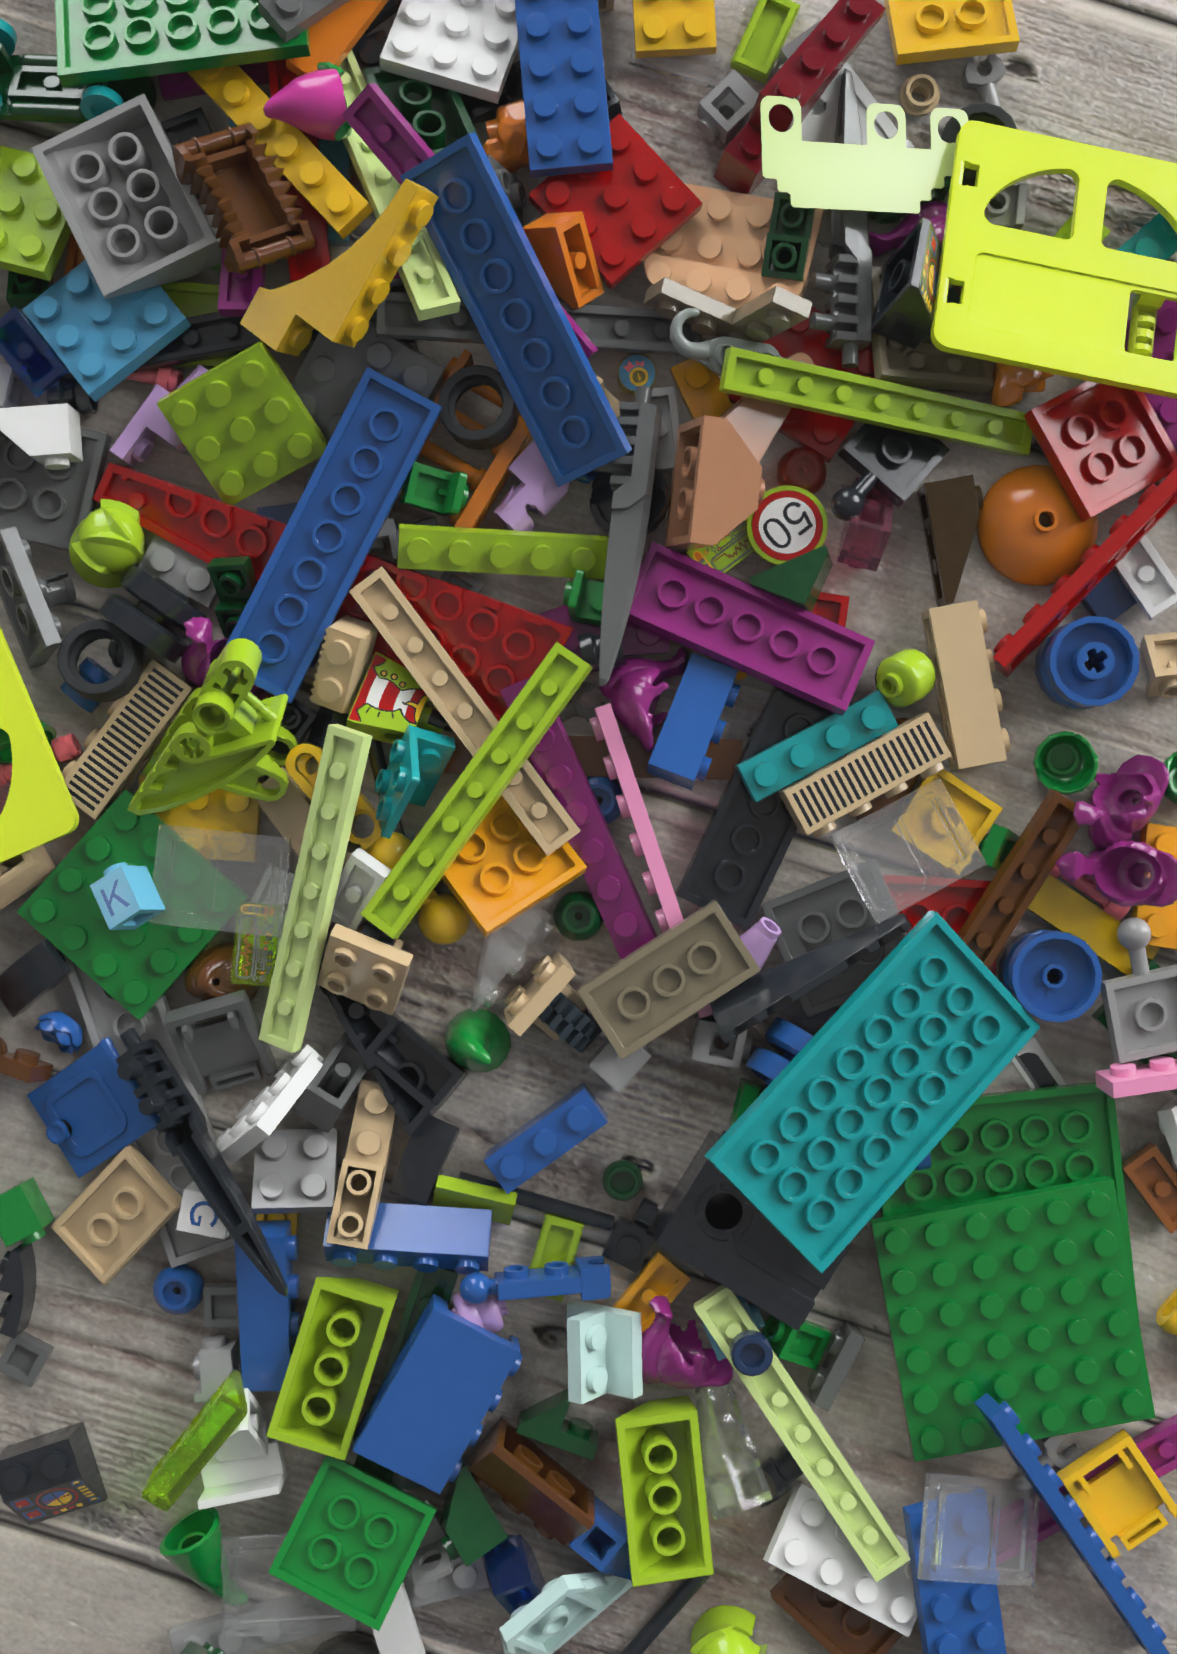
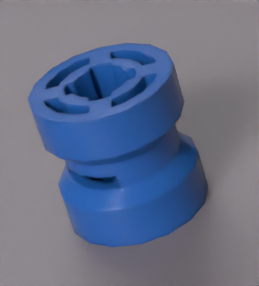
[60,656,114,713]

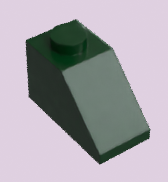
[440,1463,508,1567]

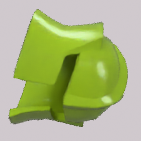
[69,499,148,589]
[690,1605,768,1654]

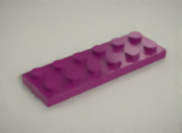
[628,541,875,716]

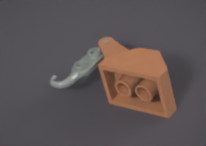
[664,308,814,551]

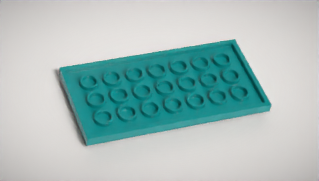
[704,911,1041,1273]

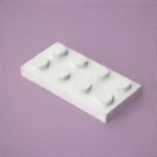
[763,1482,918,1637]

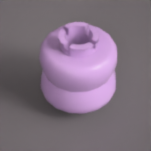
[448,1292,509,1333]

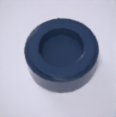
[730,1330,773,1376]

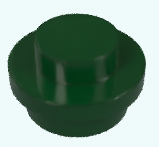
[602,1160,643,1201]

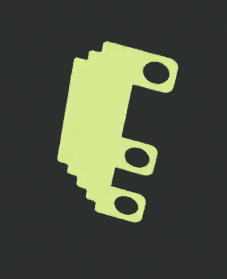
[760,96,968,214]

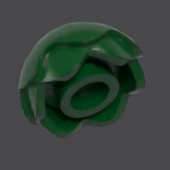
[553,891,603,941]

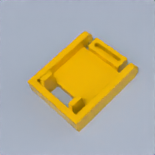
[1056,1428,1177,1559]

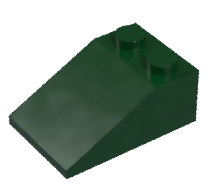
[363,65,482,154]

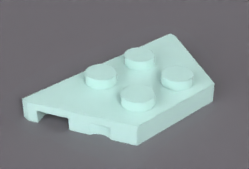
[499,1571,632,1654]

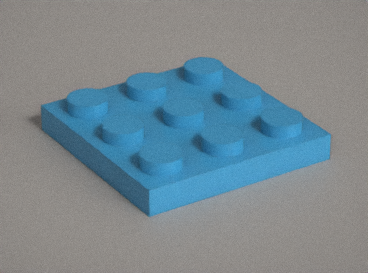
[22,259,191,402]

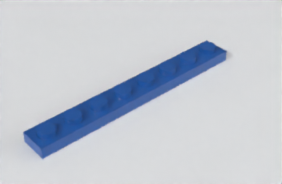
[974,1393,1170,1654]

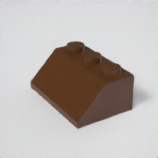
[468,1417,595,1545]

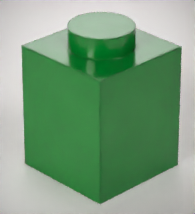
[0,1177,55,1247]

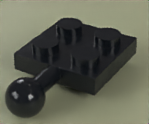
[831,423,950,521]

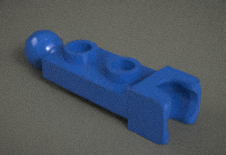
[459,1256,611,1305]

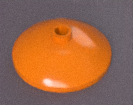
[976,465,1098,586]

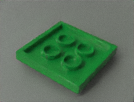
[268,1455,437,1631]

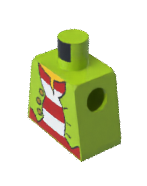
[346,652,446,744]

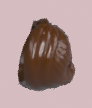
[185,942,264,1001]

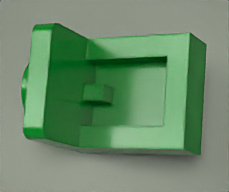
[399,462,469,516]

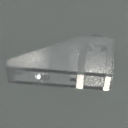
[695,1381,773,1521]

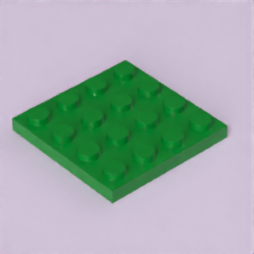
[17,789,250,1020]

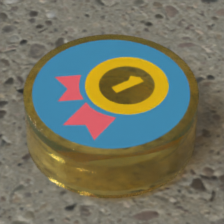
[617,353,657,396]

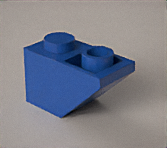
[569,1495,631,1580]

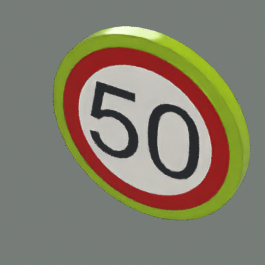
[746,485,828,566]

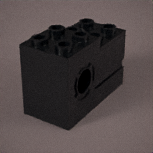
[652,1130,851,1331]

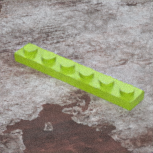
[397,524,644,580]

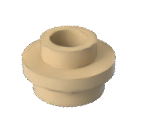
[899,74,940,117]

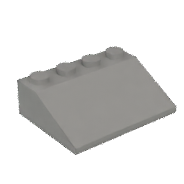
[31,94,222,299]

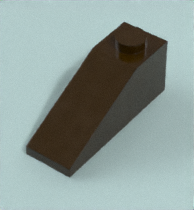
[917,475,983,607]

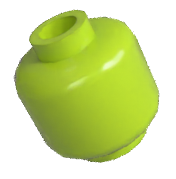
[874,649,936,707]

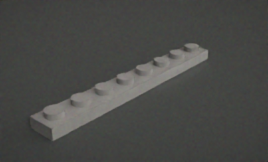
[168,1554,491,1654]

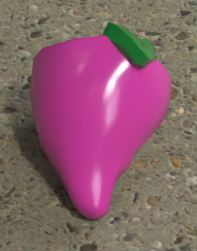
[263,62,353,142]

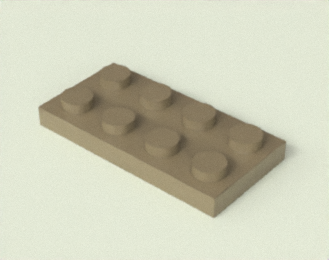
[577,900,761,1060]

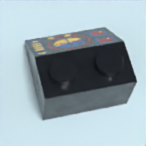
[871,217,942,349]
[0,1422,108,1525]

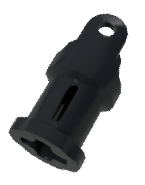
[744,1449,804,1507]

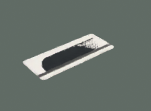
[1012,1037,1067,1089]

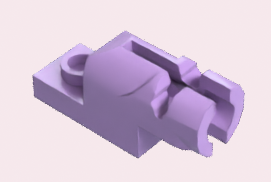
[110,364,209,468]
[493,441,571,531]

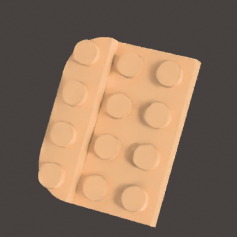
[644,183,824,309]

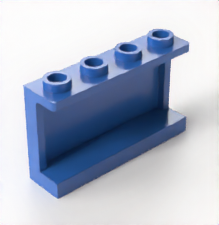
[353,1294,523,1494]

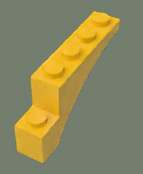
[240,179,439,357]

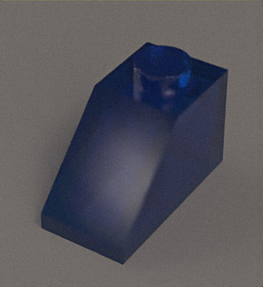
[0,306,69,398]
[484,1534,546,1616]

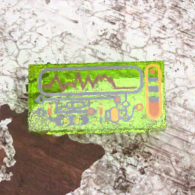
[229,901,281,987]

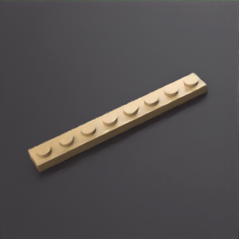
[349,566,581,856]

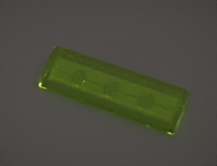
[141,1370,248,1511]

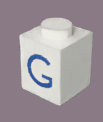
[176,1181,230,1240]

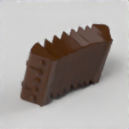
[172,122,315,274]

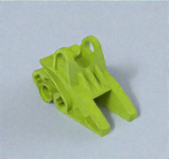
[127,638,298,816]

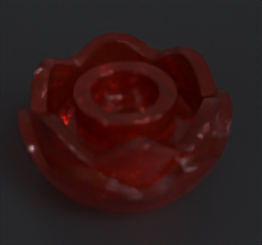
[777,447,827,494]

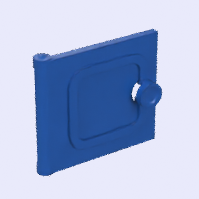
[27,1037,162,1178]

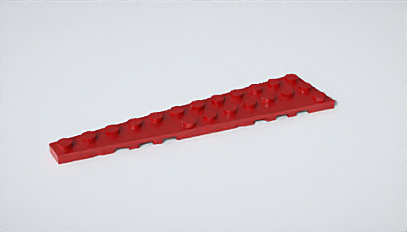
[92,463,575,721]

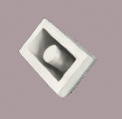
[0,403,83,470]
[203,1388,268,1463]

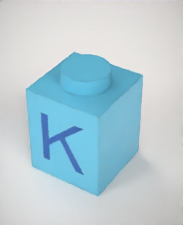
[90,862,166,930]

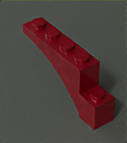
[713,0,886,195]

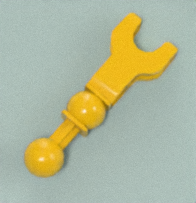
[285,743,470,945]

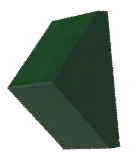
[749,545,833,613]

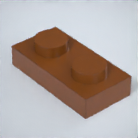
[1122,1142,1177,1234]

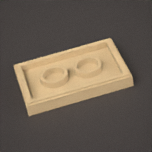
[50,1144,182,1286]

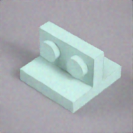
[567,1300,643,1405]

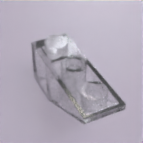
[471,903,554,1013]

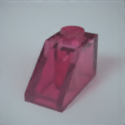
[837,477,893,571]

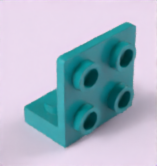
[374,725,455,839]

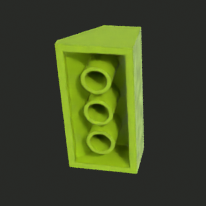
[266,1277,399,1461]
[615,1395,714,1587]

